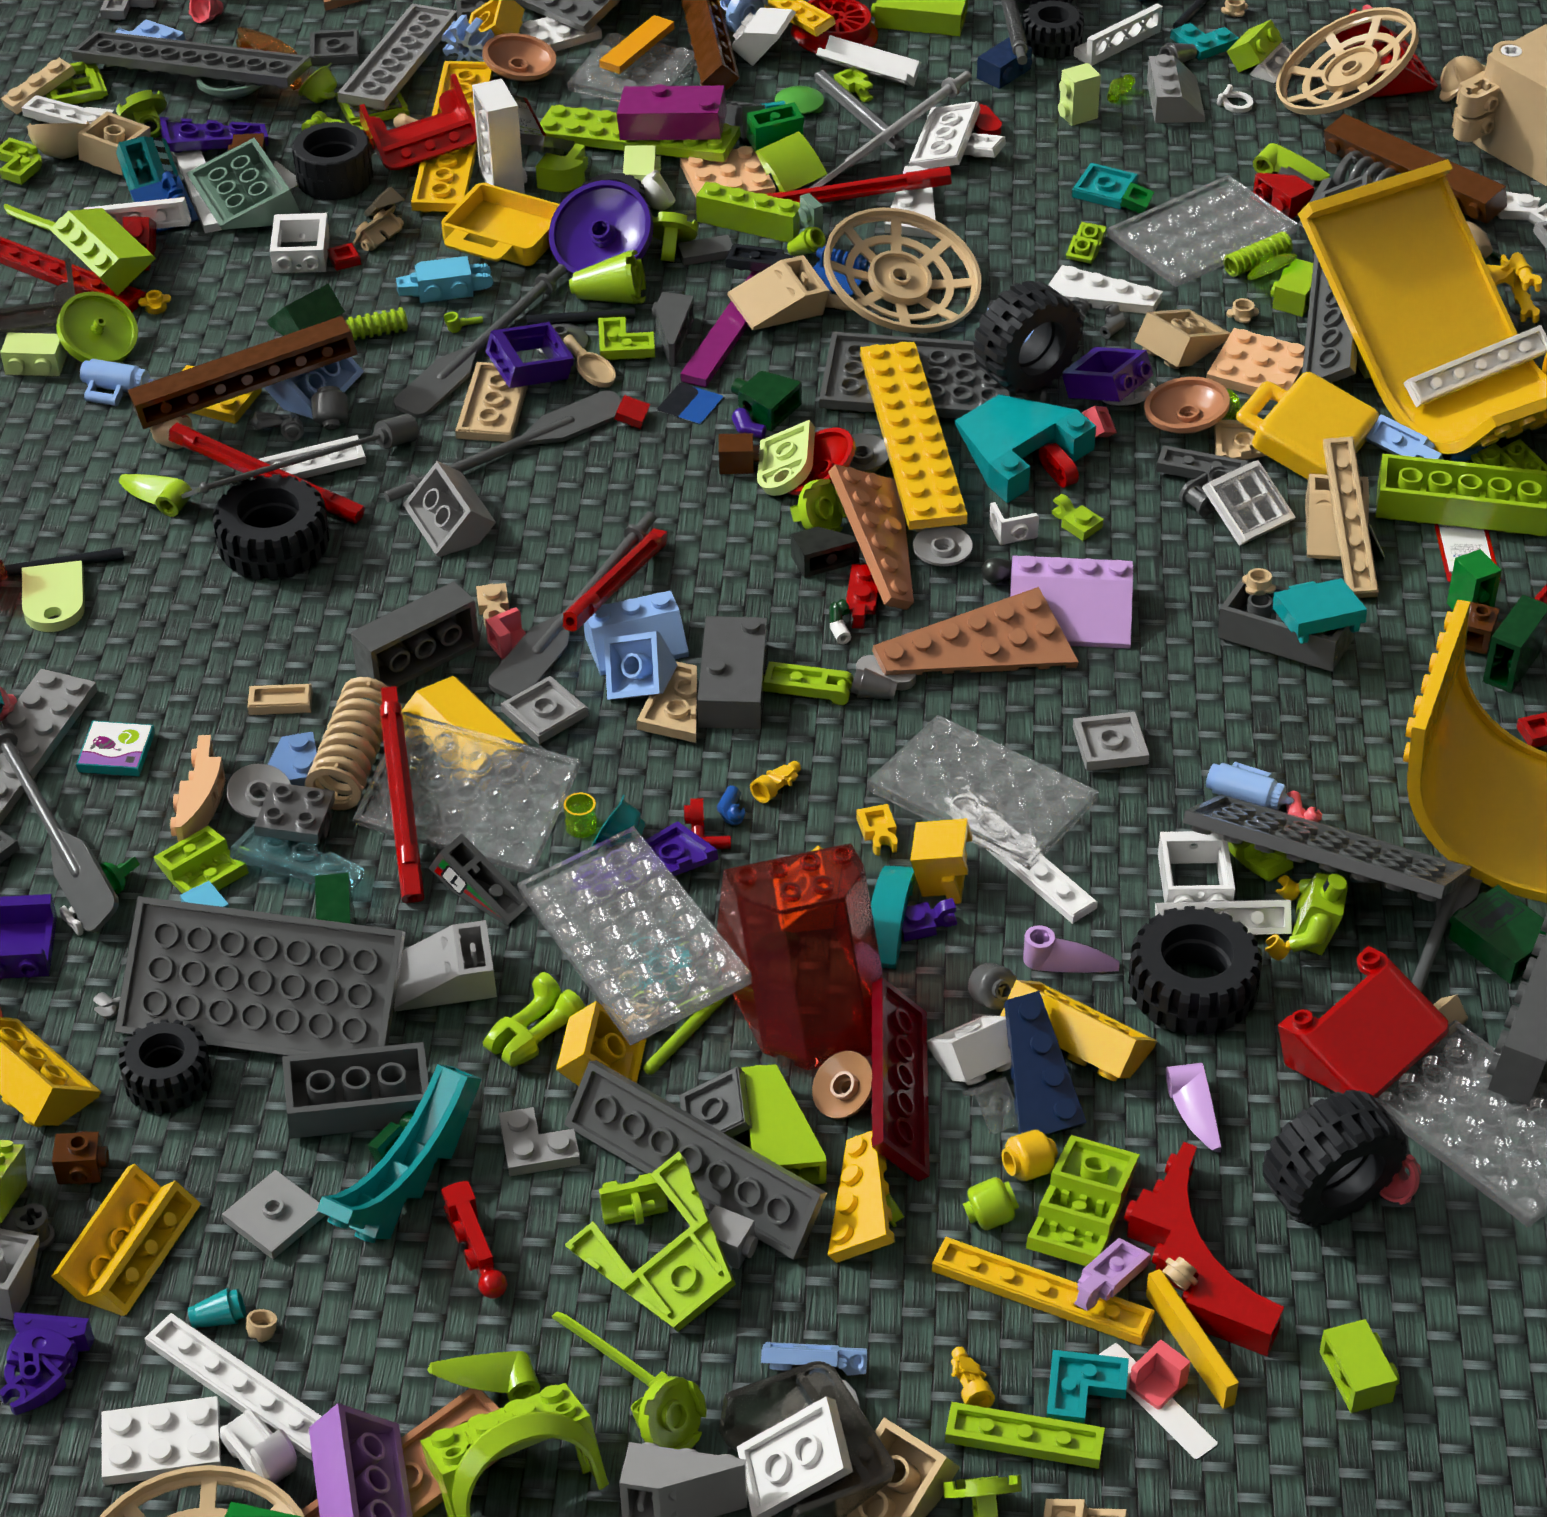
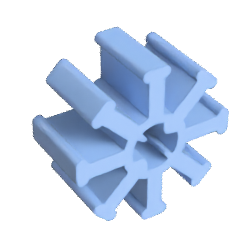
[441,15,494,62]

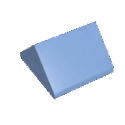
[604,631,677,700]

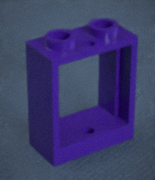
[485,322,574,388]
[1062,347,1153,402]

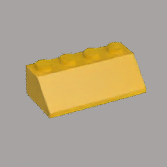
[1000,980,1157,1082]
[0,1017,101,1127]

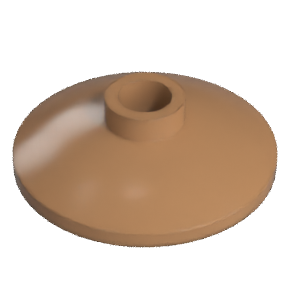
[812,1051,872,1119]

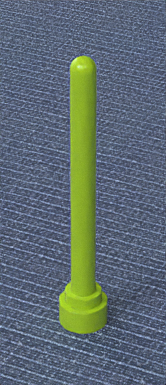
[643,956,759,1075]

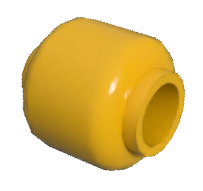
[1001,1130,1058,1181]

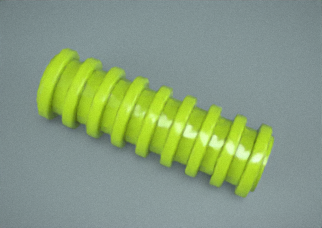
[1224,231,1293,277]
[345,307,408,341]

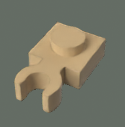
[476,583,509,627]

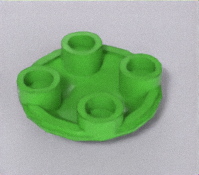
[774,86,824,115]

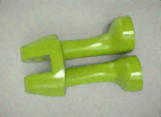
[483,972,585,1067]

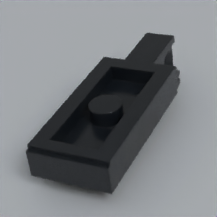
[726,243,797,272]

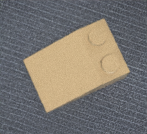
[1134,309,1231,369]
[823,1418,960,1517]

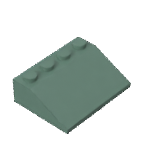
[186,137,301,230]

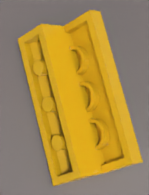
[402,676,528,788]
[51,1163,201,1316]

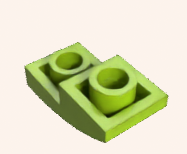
[1066,222,1107,264]

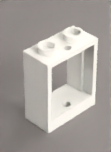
[270,213,330,273]
[1158,831,1235,902]

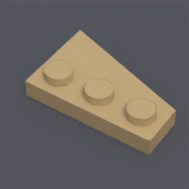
[1214,420,1267,460]
[637,661,697,743]

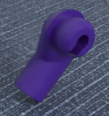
[732,408,767,439]

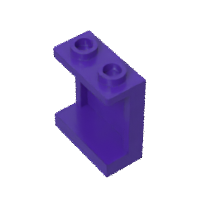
[0,894,57,979]

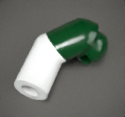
[829,599,851,644]

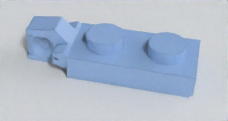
[1366,414,1445,460]
[761,1342,867,1376]

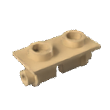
[353,205,404,251]

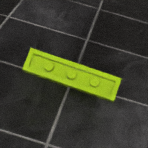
[945,1402,1105,1469]

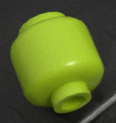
[963,1177,1019,1230]

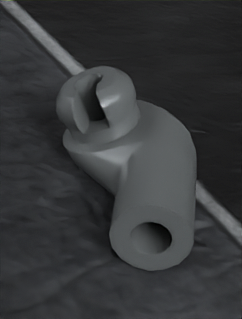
[1100,304,1126,339]

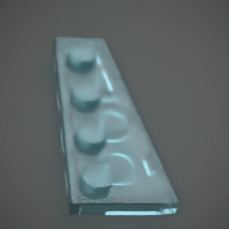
[230,825,364,891]

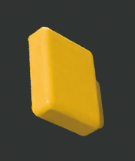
[441,183,560,266]
[1236,372,1379,480]

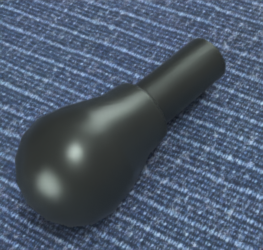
[982,557,1012,584]

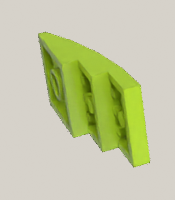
[1026,1135,1140,1266]

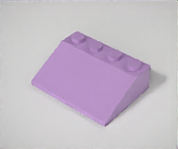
[1010,556,1133,649]

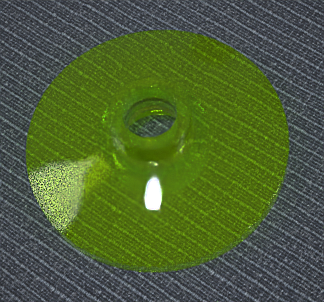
[1247,250,1298,280]

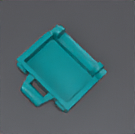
[1273,578,1367,644]

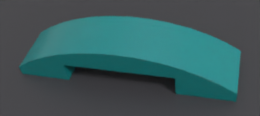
[862,865,916,969]

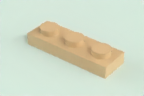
[0,57,76,115]

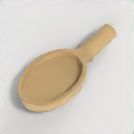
[563,334,616,388]

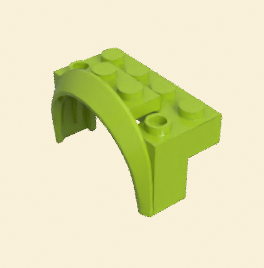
[420,1383,609,1517]

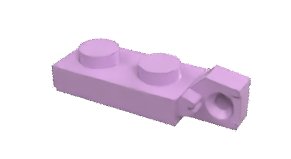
[1074,1238,1151,1311]

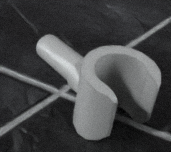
[93,992,121,1019]

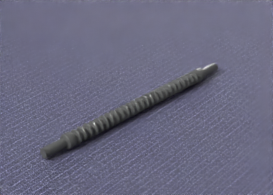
[1001,0,1028,65]

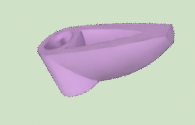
[1023,925,1120,973]
[1166,1063,1221,1152]

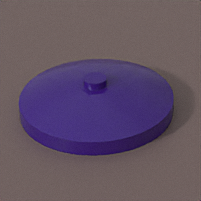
[549,180,654,276]

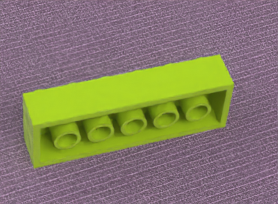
[1375,454,1547,536]

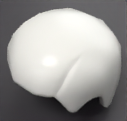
[641,170,676,211]

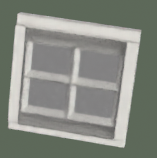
[1202,460,1296,546]

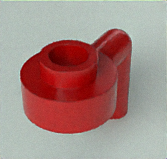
[684,798,731,849]

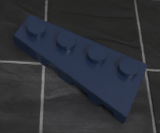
[1004,991,1087,1136]

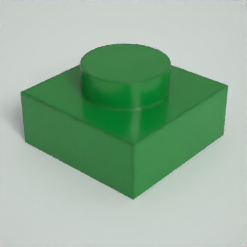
[1120,182,1154,215]

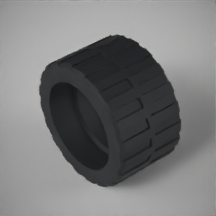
[292,122,373,200]

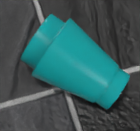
[188,1288,246,1329]

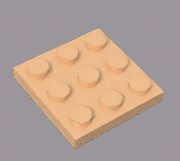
[680,146,776,197]
[1206,328,1305,402]

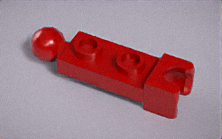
[441,1181,508,1299]

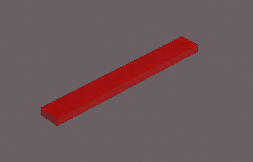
[0,237,146,312]

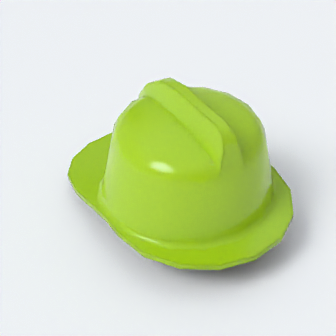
[298,63,337,104]

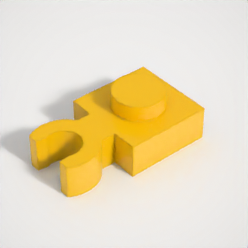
[857,804,897,856]

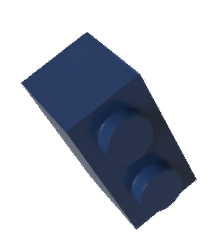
[977,38,1032,89]

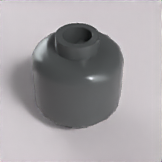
[311,386,349,430]
[968,963,1017,1010]

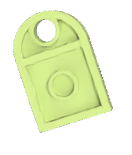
[757,420,815,496]
[22,561,85,632]

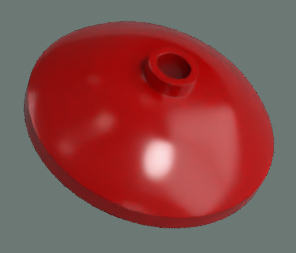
[788,428,856,495]

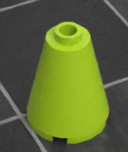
[569,250,646,304]

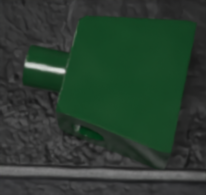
[731,371,802,432]

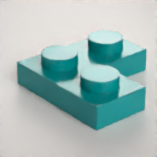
[1170,23,1239,61]
[1046,1350,1129,1424]

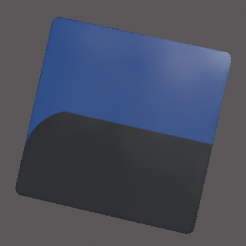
[657,382,723,424]

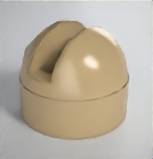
[246,1309,277,1343]

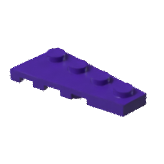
[160,117,269,153]
[573,821,719,906]

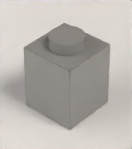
[709,1205,758,1269]

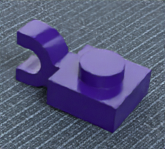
[901,898,957,942]

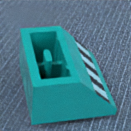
[116,136,179,201]

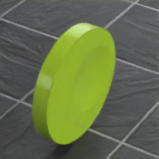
[56,292,138,363]

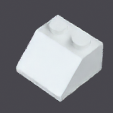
[732,8,796,66]
[927,1016,1012,1085]

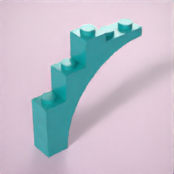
[316,1064,482,1243]

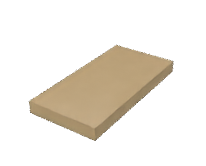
[455,362,528,442]

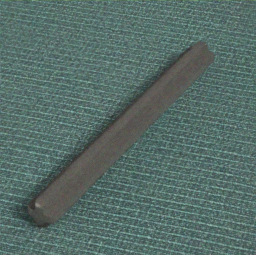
[814,70,904,151]

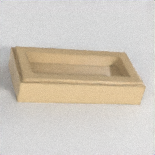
[247,684,313,715]

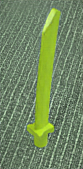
[4,204,56,231]
[552,1312,668,1387]

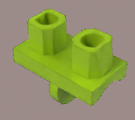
[599,1173,669,1225]

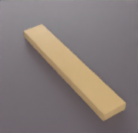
[1323,436,1379,598]

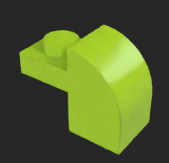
[535,143,588,192]

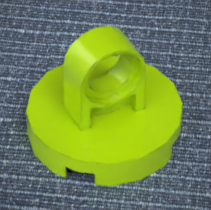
[116,90,167,138]
[652,211,699,262]
[790,479,847,532]
[631,1376,707,1450]
[943,1475,1022,1517]

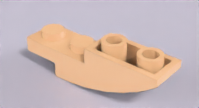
[170,735,225,842]

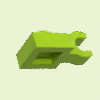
[834,67,873,102]
[1052,494,1104,541]

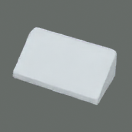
[1250,42,1292,83]

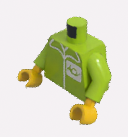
[1265,873,1348,961]

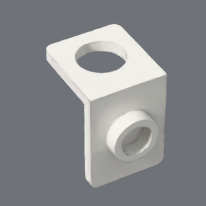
[990,502,1039,545]

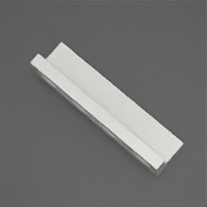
[1074,3,1163,66]
[816,35,922,87]

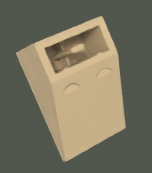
[727,255,829,330]
[1305,474,1369,560]

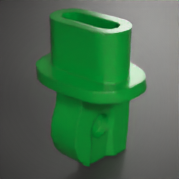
[100,856,140,894]

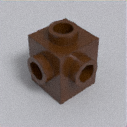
[1465,602,1502,655]
[52,1131,109,1184]

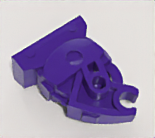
[0,1312,95,1416]

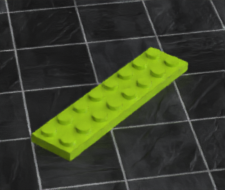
[540,105,741,162]

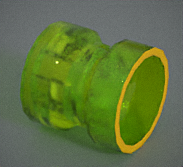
[563,792,597,838]

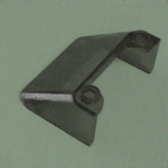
[0,258,77,334]
[719,1361,895,1517]

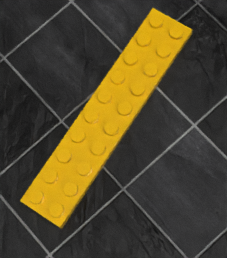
[411,61,494,213]
[860,342,967,530]

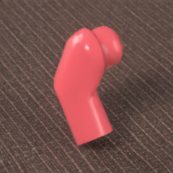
[1286,791,1322,822]

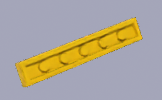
[932,1237,1154,1346]

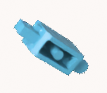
[396,256,494,303]

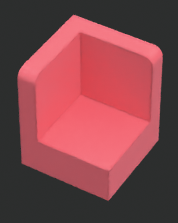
[1081,406,1117,438]
[485,607,526,659]
[1129,1339,1191,1409]

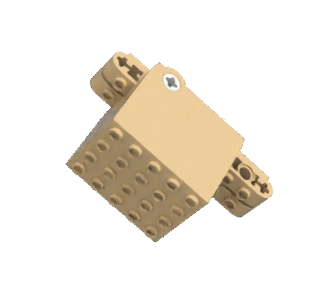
[1452,24,1547,186]

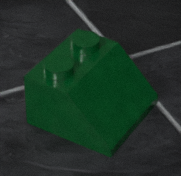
[267,283,345,336]

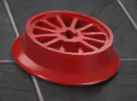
[791,0,878,54]

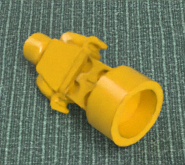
[750,760,801,803]
[951,1347,995,1408]

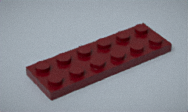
[871,977,930,1182]

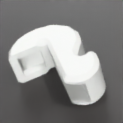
[220,1410,297,1484]

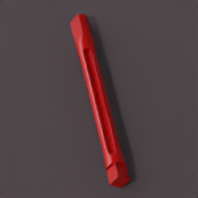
[767,166,952,203]
[168,422,365,524]
[563,528,667,632]
[380,686,425,903]

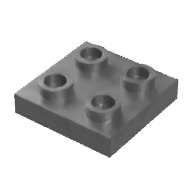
[254,782,335,844]

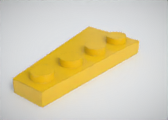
[828,1131,895,1263]

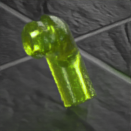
[1107,74,1135,103]

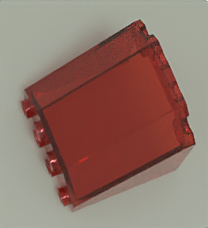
[714,843,883,1070]

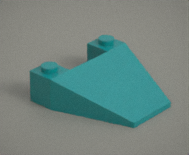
[955,394,1096,503]

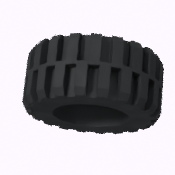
[973,281,1083,394]
[213,474,330,581]
[1128,906,1263,1036]
[1262,1090,1407,1226]

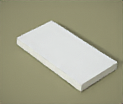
[909,101,981,169]

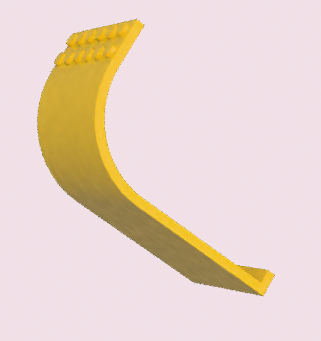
[1298,159,1547,454]
[1403,599,1547,903]

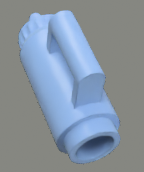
[80,359,155,406]
[1206,762,1294,810]

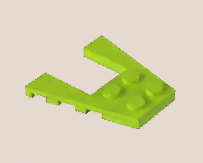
[565,1151,736,1332]

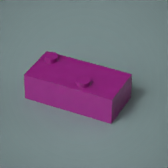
[616,84,727,140]

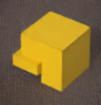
[910,818,973,904]

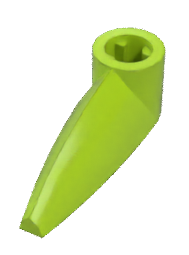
[1253,143,1330,181]
[119,474,192,517]
[427,1351,540,1401]

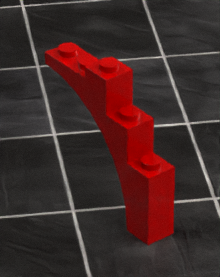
[1124,1142,1284,1357]

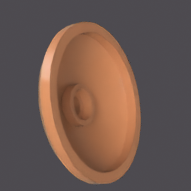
[482,33,557,82]
[1144,377,1230,434]

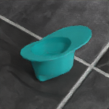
[590,794,645,854]

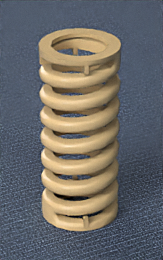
[305,677,388,810]

